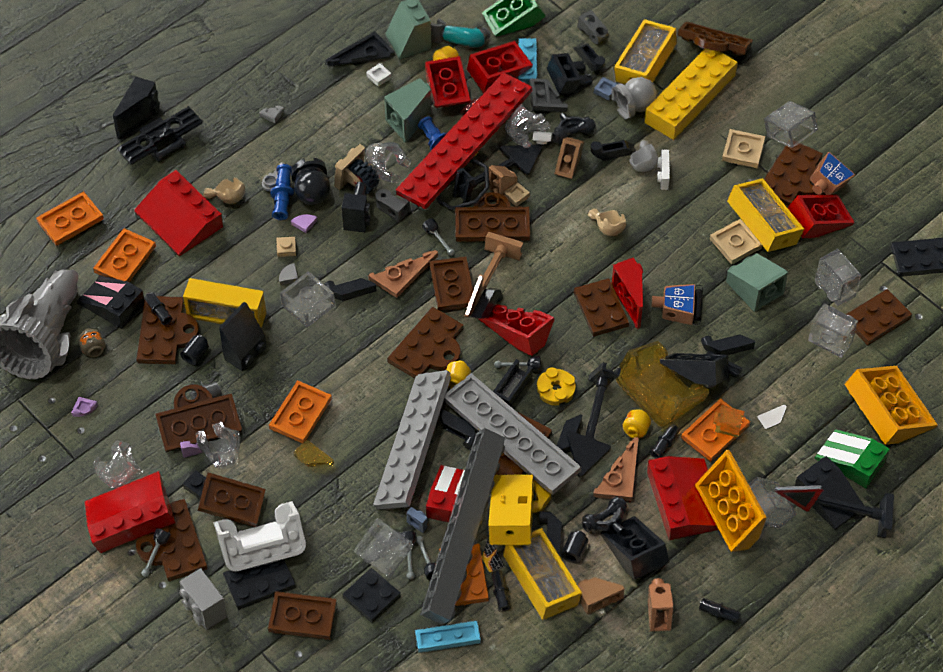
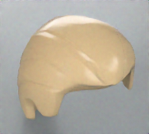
[203,177,245,204]
[588,208,626,236]

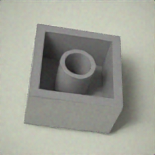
[179,568,227,630]

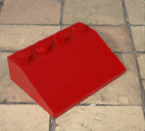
[134,170,223,257]
[647,456,719,540]
[85,471,176,553]

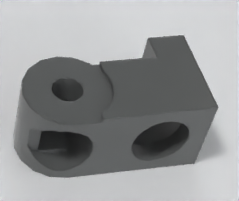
[577,10,609,44]
[375,189,411,222]

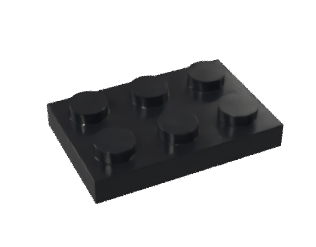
[891,238,943,277]
[223,559,296,610]

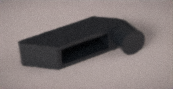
[573,43,605,70]
[590,140,636,161]
[323,278,377,301]
[471,288,503,319]
[701,334,755,355]
[439,408,476,450]
[556,414,583,454]
[539,511,562,557]

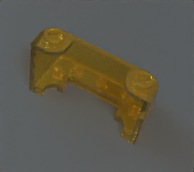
[616,341,709,427]

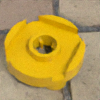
[537,367,576,406]

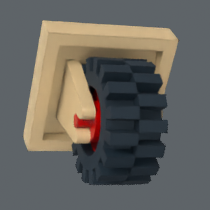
[334,144,380,194]

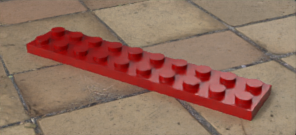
[396,73,533,209]

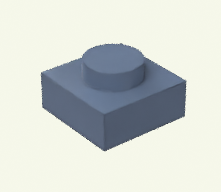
[594,77,617,100]
[406,507,428,533]

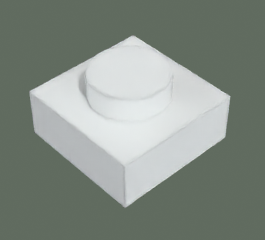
[366,64,391,87]
[533,131,552,144]

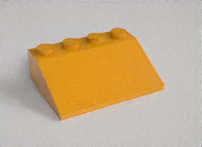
[844,366,938,445]
[695,450,767,552]

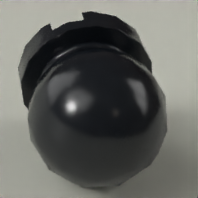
[291,158,330,205]

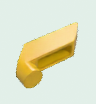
[533,479,551,513]

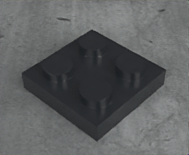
[342,567,401,623]

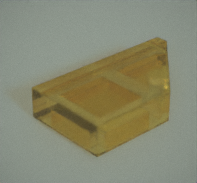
[293,440,334,467]

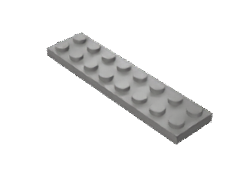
[373,370,451,510]
[444,373,581,495]

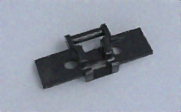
[117,106,203,165]

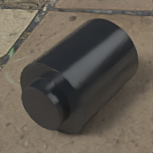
[180,335,209,365]
[561,531,589,564]

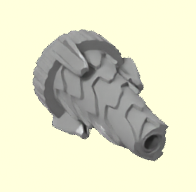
[0,269,79,379]

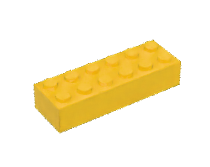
[645,49,737,140]

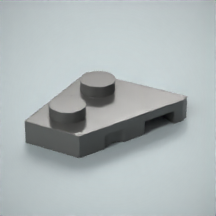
[529,78,567,112]

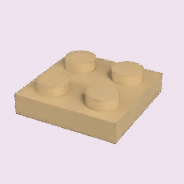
[722,129,765,168]
[710,219,762,265]

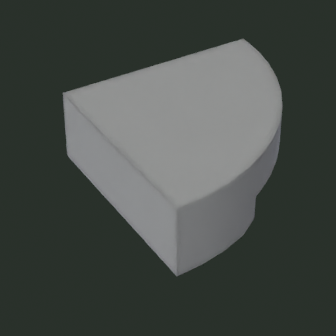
[259,106,285,123]
[279,263,298,285]

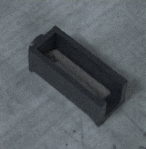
[493,359,533,407]

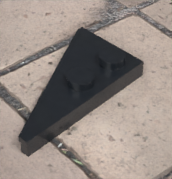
[325,31,395,67]

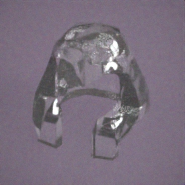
[505,104,550,148]
[365,142,411,183]
[196,422,240,470]
[94,440,143,489]

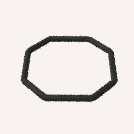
[437,159,489,210]

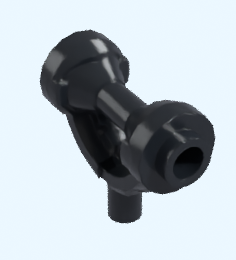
[552,113,596,145]
[581,496,627,535]

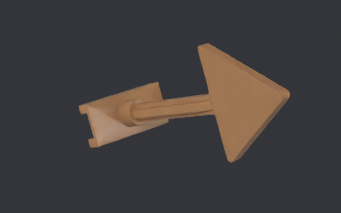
[465,232,523,317]

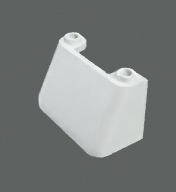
[214,501,306,571]

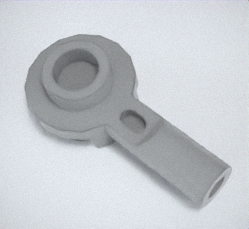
[262,162,285,191]

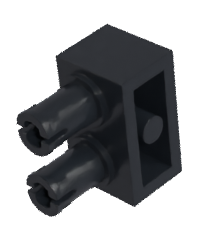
[546,53,592,95]
[342,182,371,233]

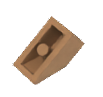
[555,137,584,179]
[489,165,517,195]
[578,577,624,615]

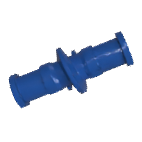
[418,116,447,150]
[270,164,294,220]

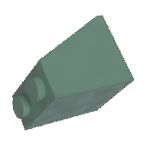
[386,0,431,60]
[384,78,432,142]
[726,253,788,312]

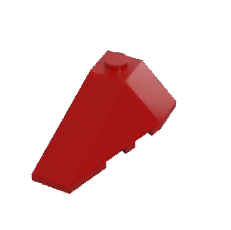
[477,304,554,356]

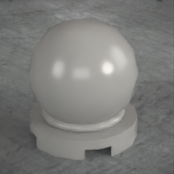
[611,77,657,119]

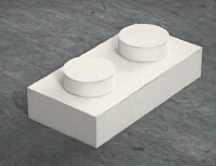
[657,150,669,190]

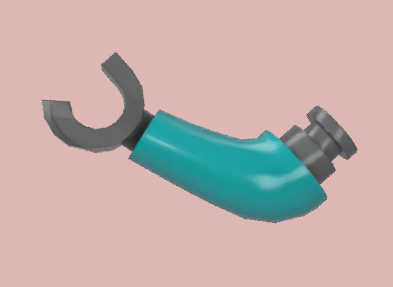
[431,19,491,48]

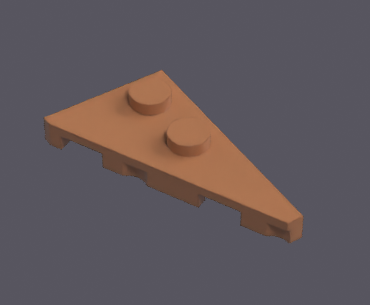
[368,250,438,298]
[593,437,638,501]

